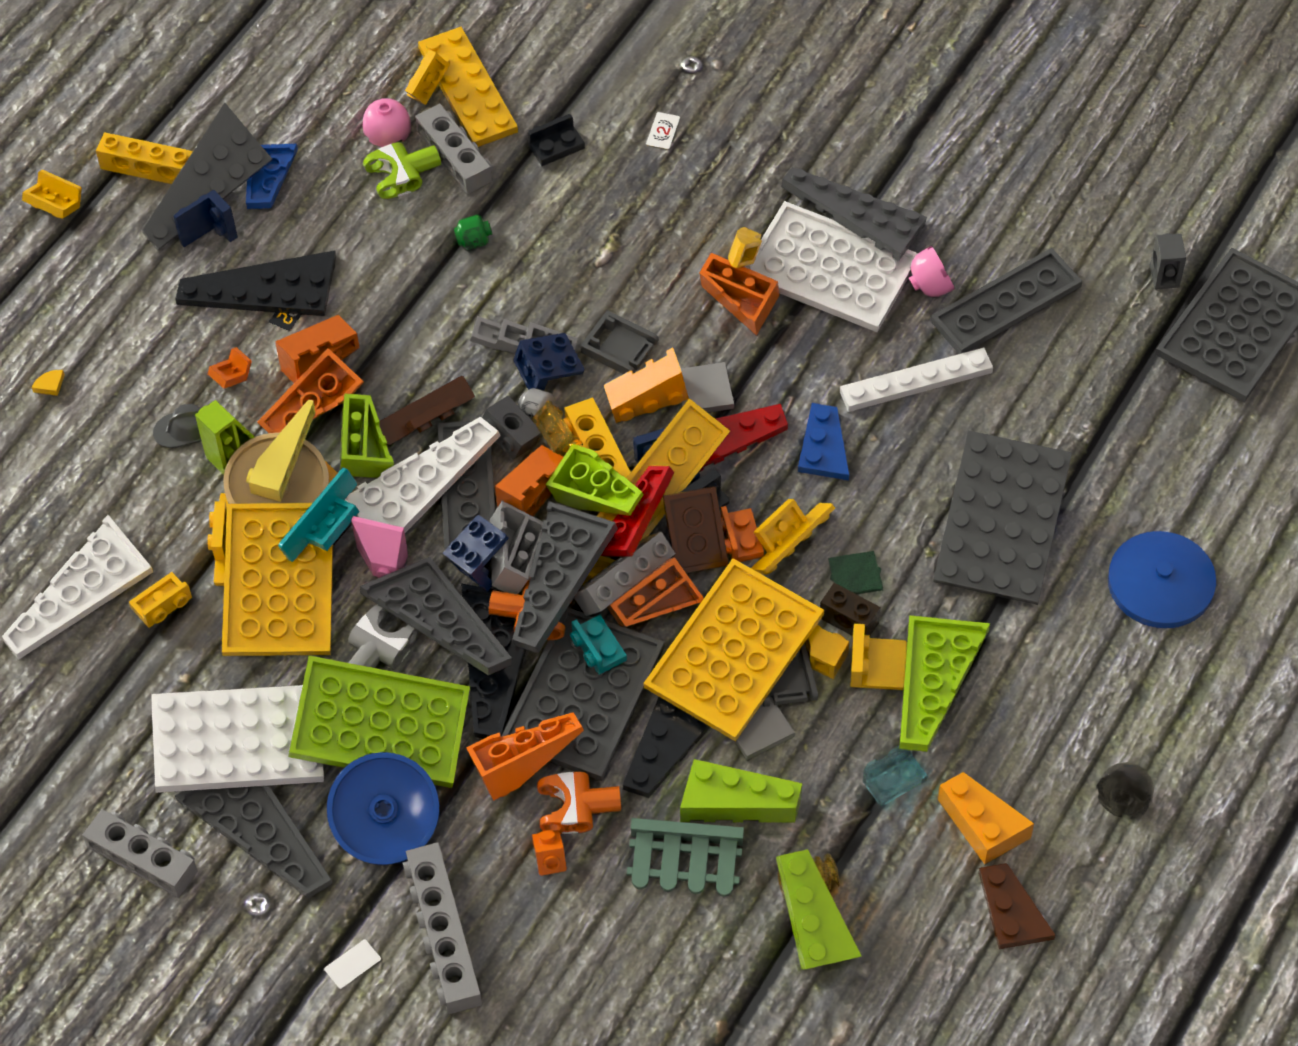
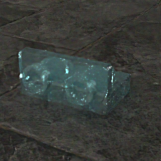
[862,746,927,807]

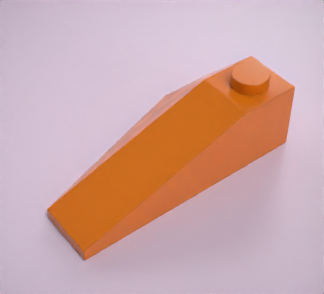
[257,348,364,433]
[466,712,584,801]

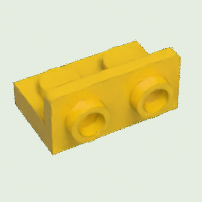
[405,49,450,105]

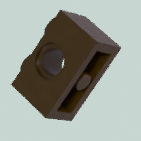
[820,583,881,636]

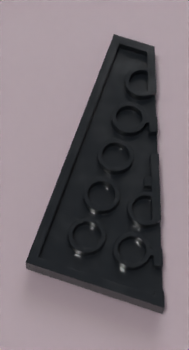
[461,583,526,739]
[623,697,711,798]

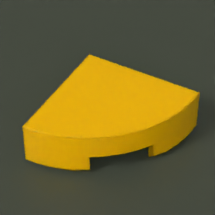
[32,370,65,396]

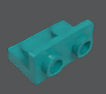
[570,615,627,675]

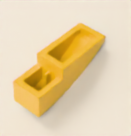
[728,227,762,268]

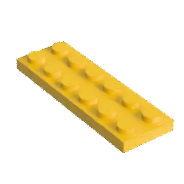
[418,27,518,147]
[597,398,730,541]

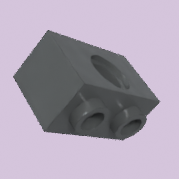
[1150,233,1186,289]
[482,396,542,460]

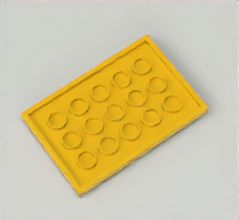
[222,503,333,656]
[643,558,824,742]

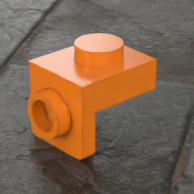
[208,347,252,389]
[532,830,567,876]

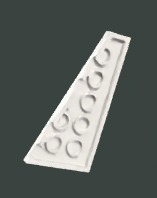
[345,417,501,533]

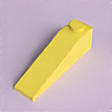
[246,399,315,502]

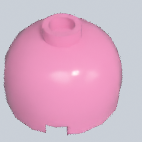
[363,98,411,147]
[909,246,955,297]

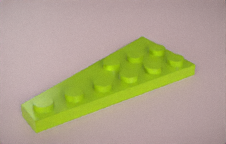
[899,615,990,752]

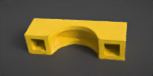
[805,624,849,679]

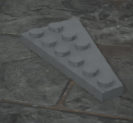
[781,167,927,261]
[513,501,618,653]
[360,557,512,675]
[175,786,332,899]

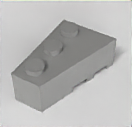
[490,501,543,594]

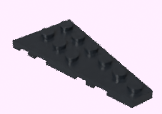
[175,250,336,316]

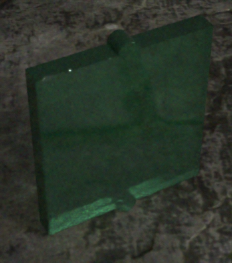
[828,551,883,594]

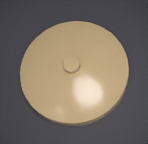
[223,433,329,504]

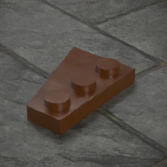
[979,863,1056,949]

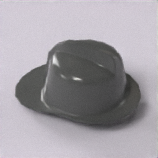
[153,404,201,448]

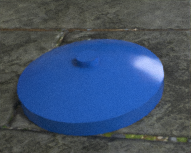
[1108,531,1216,628]
[327,752,439,865]

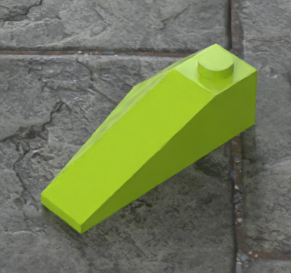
[546,444,644,515]

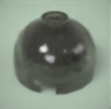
[1096,762,1154,819]

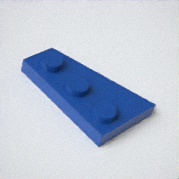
[246,143,298,209]
[798,403,849,481]

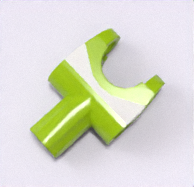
[363,142,441,199]

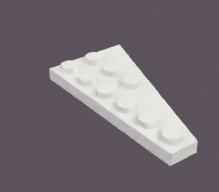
[2,515,153,660]

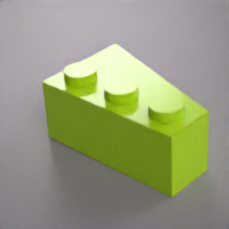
[340,394,394,478]
[195,400,255,475]

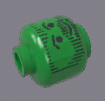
[454,215,492,250]

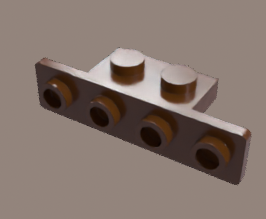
[379,376,475,445]

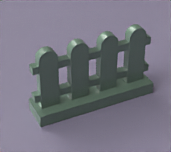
[627,818,744,897]

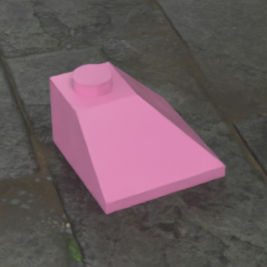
[351,516,408,578]

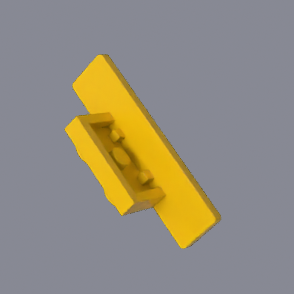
[208,493,228,586]
[751,499,835,575]

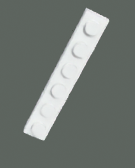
[840,348,993,412]

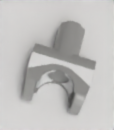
[348,604,419,669]

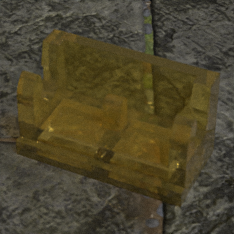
[532,400,583,456]

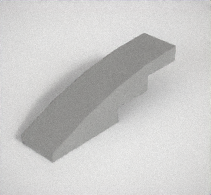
[470,316,578,354]

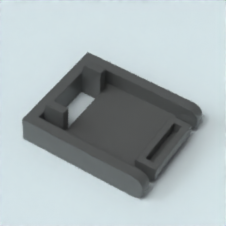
[580,310,659,374]
[763,643,818,707]

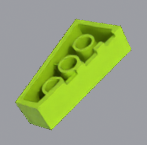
[680,759,802,823]
[776,849,862,969]

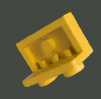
[22,170,82,219]
[129,572,192,628]

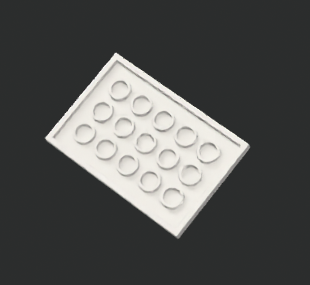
[745,201,919,332]
[151,685,324,793]

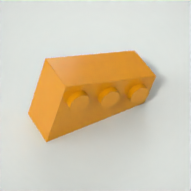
[604,348,689,423]
[938,772,1034,865]

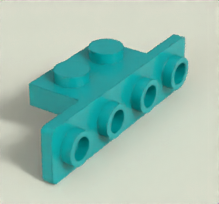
[278,468,360,562]

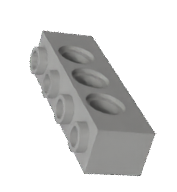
[415,103,493,195]
[574,532,676,616]
[82,809,198,898]

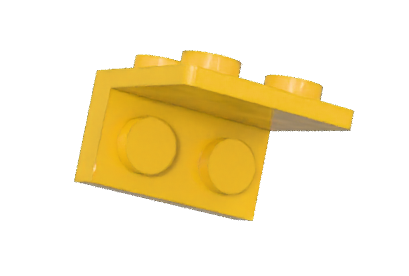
[850,624,907,690]

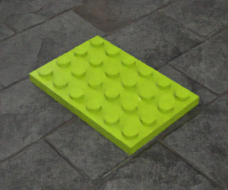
[288,656,470,788]

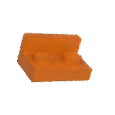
[721,506,764,562]

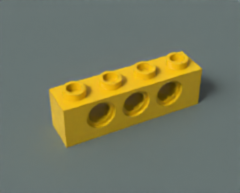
[96,132,193,184]
[562,397,631,478]

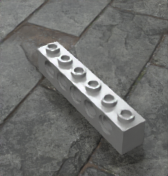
[403,842,482,1014]

